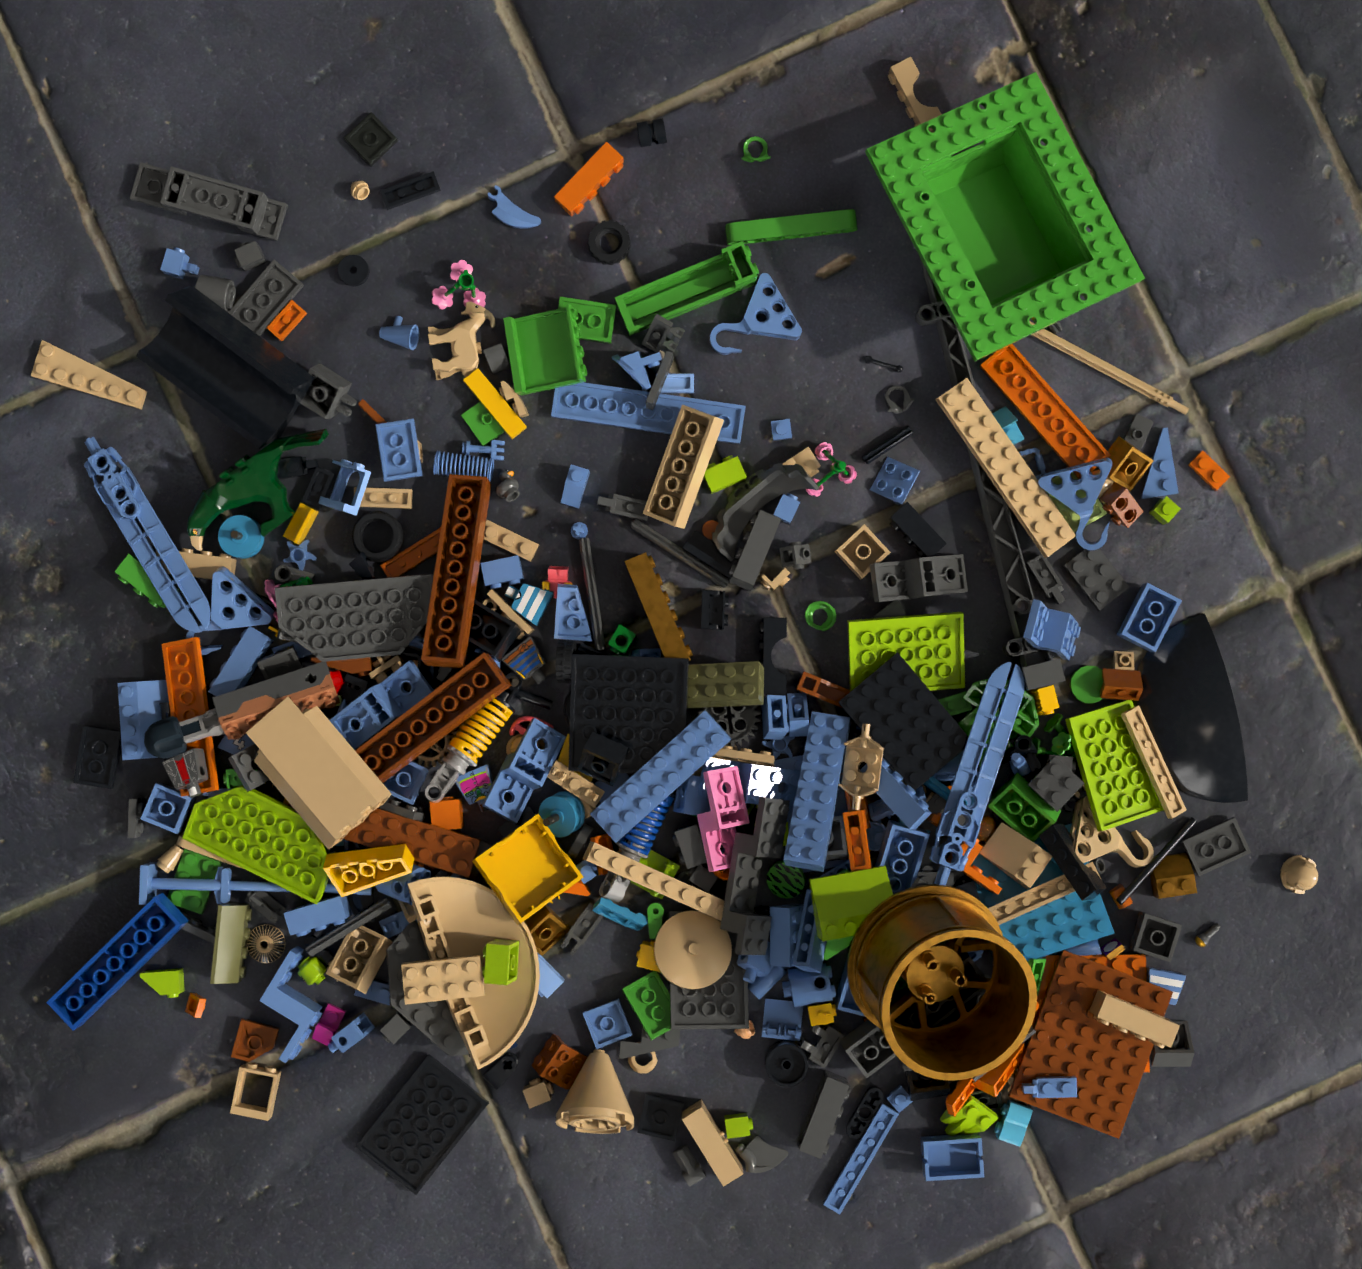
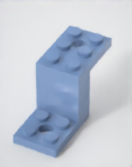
[259,946,323,1063]

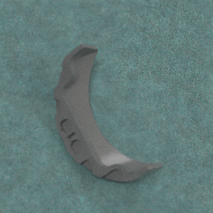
[712,463,820,561]

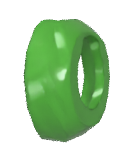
[805,601,836,631]

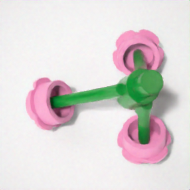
[806,442,857,497]

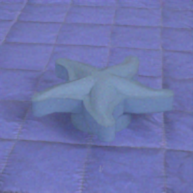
[283,539,317,571]
[762,736,795,759]

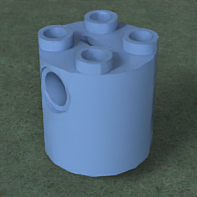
[376,864,431,905]
[782,963,836,1008]

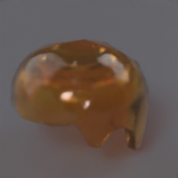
[977,815,998,845]

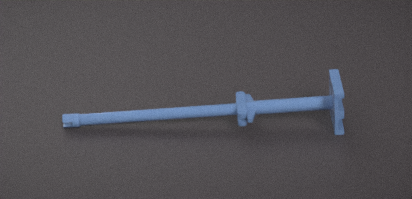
[139,862,372,905]

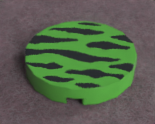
[767,860,805,899]

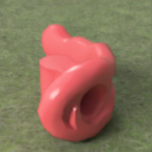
[509,716,554,736]

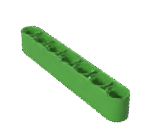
[725,209,858,245]

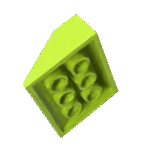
[809,865,893,942]

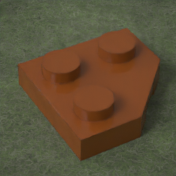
[231,1018,280,1062]

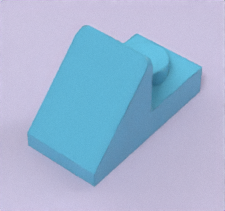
[992,406,1024,445]

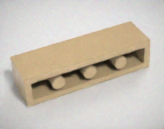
[156,548,237,582]

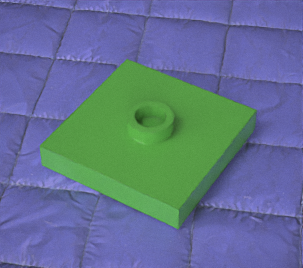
[461,402,505,446]

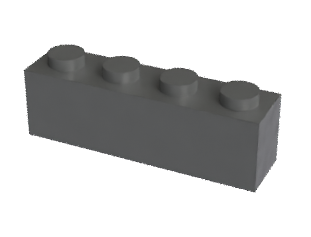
[728,510,781,591]

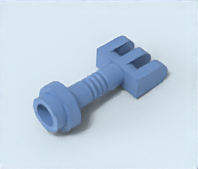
[462,440,505,461]

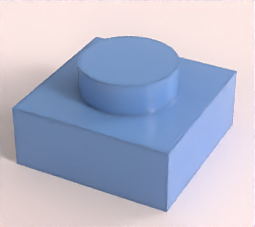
[770,419,792,441]
[886,1084,913,1113]

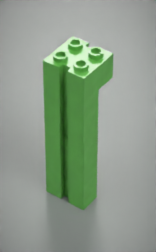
[615,241,759,336]

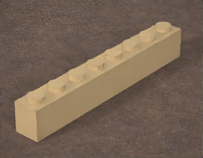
[583,841,724,921]

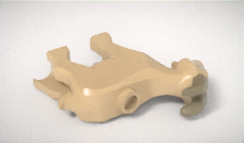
[428,302,496,380]

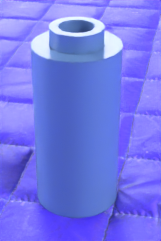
[748,966,787,1000]

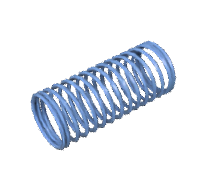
[433,451,494,482]

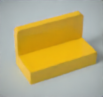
[283,503,319,545]

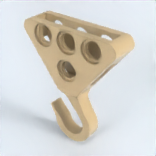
[1070,796,1154,868]

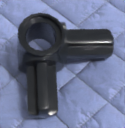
[1001,735,1042,772]

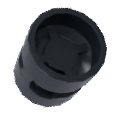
[636,118,667,147]

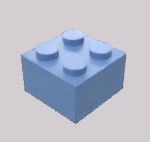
[140,783,196,834]

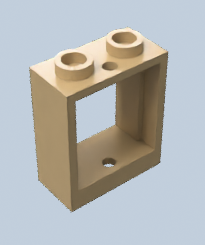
[230,1062,281,1121]

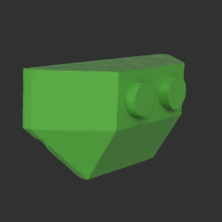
[963,679,1039,737]

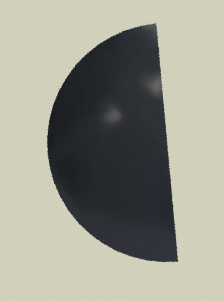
[1132,614,1248,803]

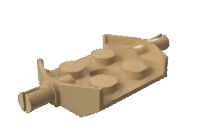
[838,724,884,810]

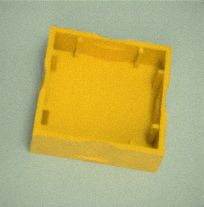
[472,814,584,925]

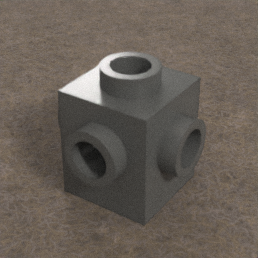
[780,541,811,570]

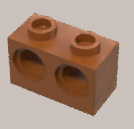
[1099,482,1144,528]

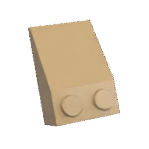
[979,822,1052,889]

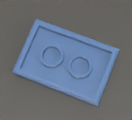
[375,419,423,482]

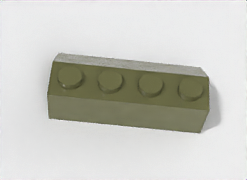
[210,902,252,984]

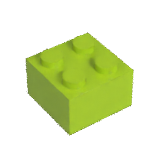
[482,939,519,985]

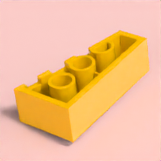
[323,844,414,897]

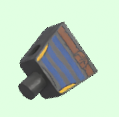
[501,637,547,684]

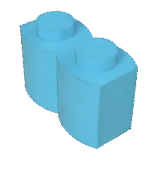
[994,1100,1033,1147]

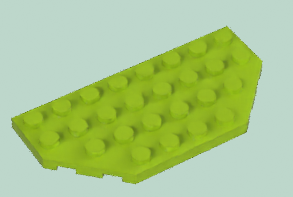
[182,785,329,905]

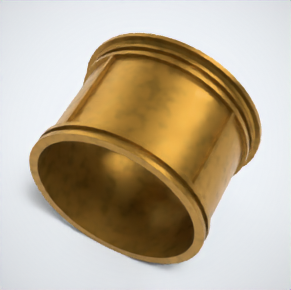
[847,885,1037,1081]

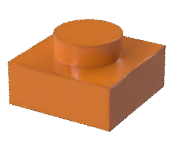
[185,993,206,1018]

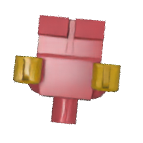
[542,566,572,599]

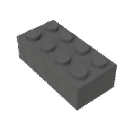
[797,1070,851,1159]

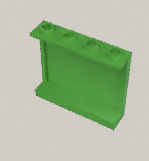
[503,304,587,396]

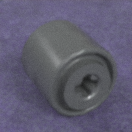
[196,275,236,313]

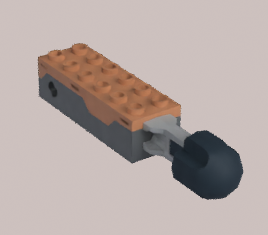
[144,662,344,759]

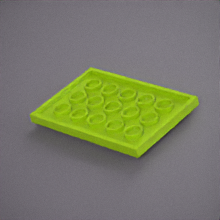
[847,612,965,691]
[1065,700,1164,832]

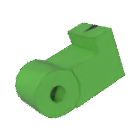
[647,902,664,939]

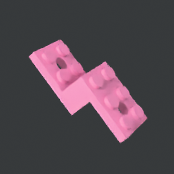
[697,766,750,872]

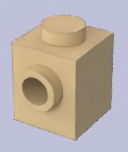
[522,1078,554,1109]

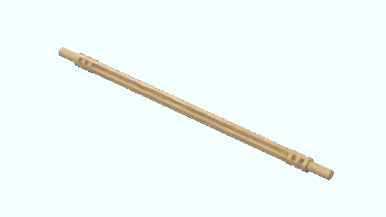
[1029,321,1189,415]

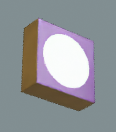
[1101,938,1125,960]

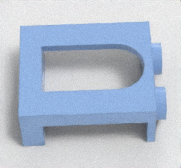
[318,459,371,516]

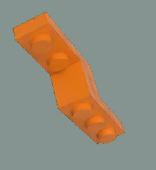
[842,773,872,871]
[927,813,1002,895]
[945,1043,1025,1117]

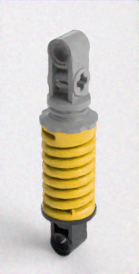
[425,673,522,803]

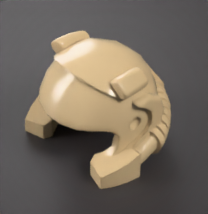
[1280,855,1318,894]

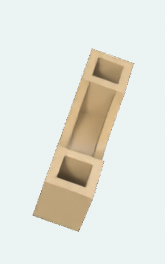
[888,57,942,133]

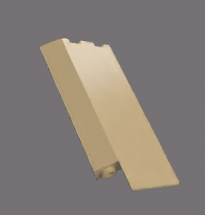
[246,697,392,849]

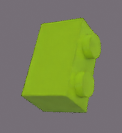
[704,455,747,494]

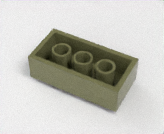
[687,661,764,708]

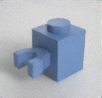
[160,247,200,279]

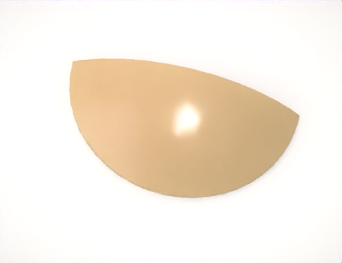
[407,877,540,1070]

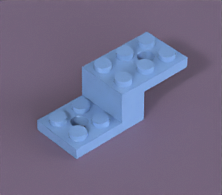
[1023,599,1081,661]
[329,660,434,750]
[482,718,566,824]
[698,758,800,809]

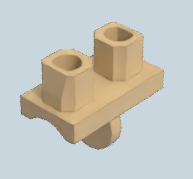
[369,655,404,684]

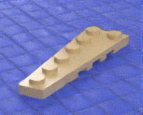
[31,340,147,410]

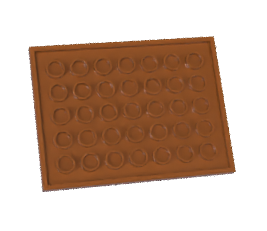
[1008,950,1173,1139]

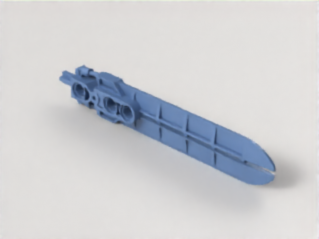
[84,437,210,633]
[929,662,1025,886]

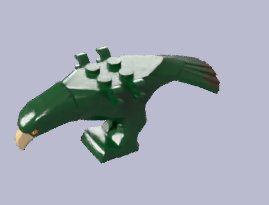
[187,429,329,551]

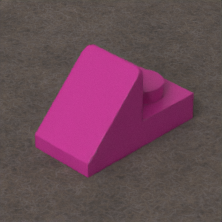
[312,1003,346,1046]

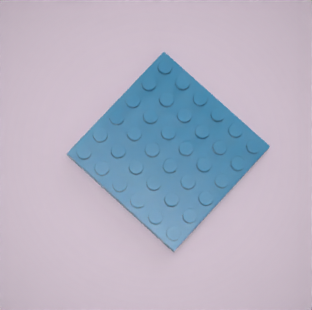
[971,823,1114,961]

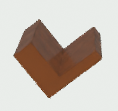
[1100,668,1143,701]

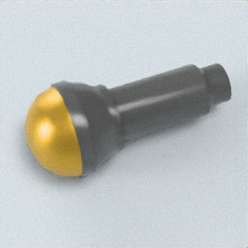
[1195,923,1221,947]

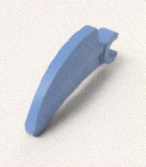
[488,185,541,229]

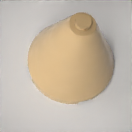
[556,1050,634,1134]

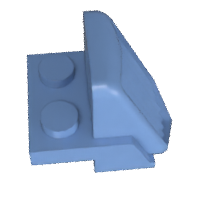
[611,351,663,390]

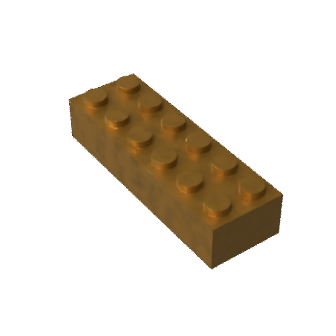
[625,552,693,661]

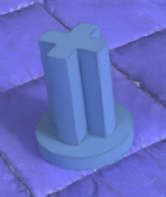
[571,522,588,540]

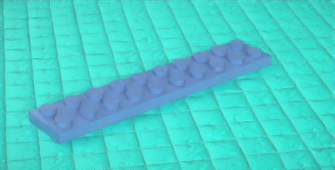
[551,382,746,444]

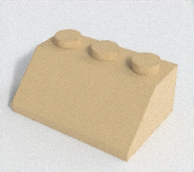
[326,926,392,994]

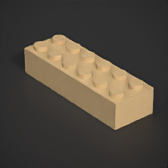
[643,405,724,529]

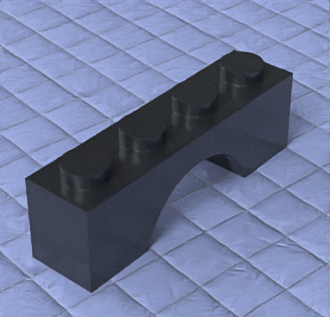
[759,617,787,695]
[1039,824,1107,901]

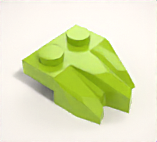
[940,1095,998,1136]

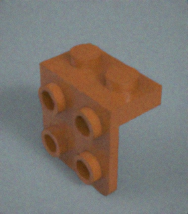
[531,1034,587,1090]

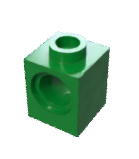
[608,624,636,655]

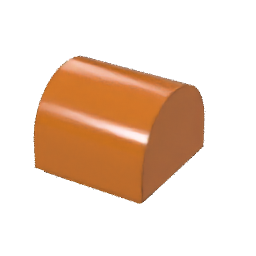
[1109,884,1133,909]

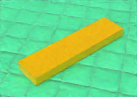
[463,368,527,439]

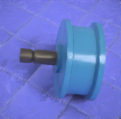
[218,515,264,559]
[539,791,585,838]

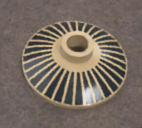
[247,924,285,963]

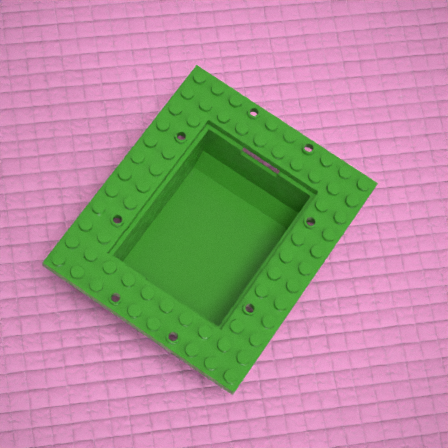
[865,72,1145,362]

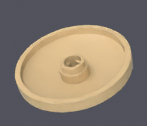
[654,911,732,989]

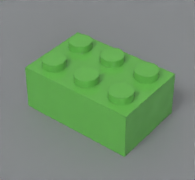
[987,773,1061,842]

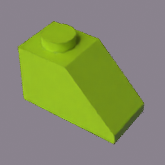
[140,968,185,998]

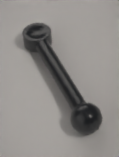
[864,356,903,373]

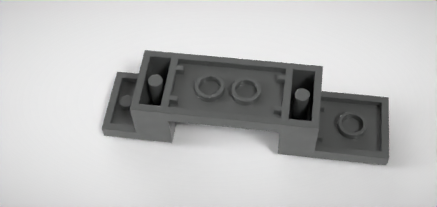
[130,162,288,241]
[720,797,790,955]

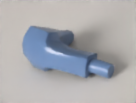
[1009,753,1031,777]

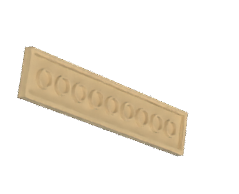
[936,378,1076,558]

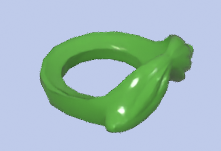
[741,136,771,162]

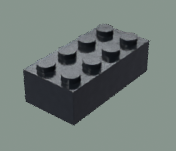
[468,600,521,662]

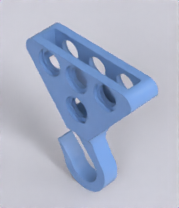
[710,273,802,355]
[1038,458,1113,550]
[186,566,274,655]

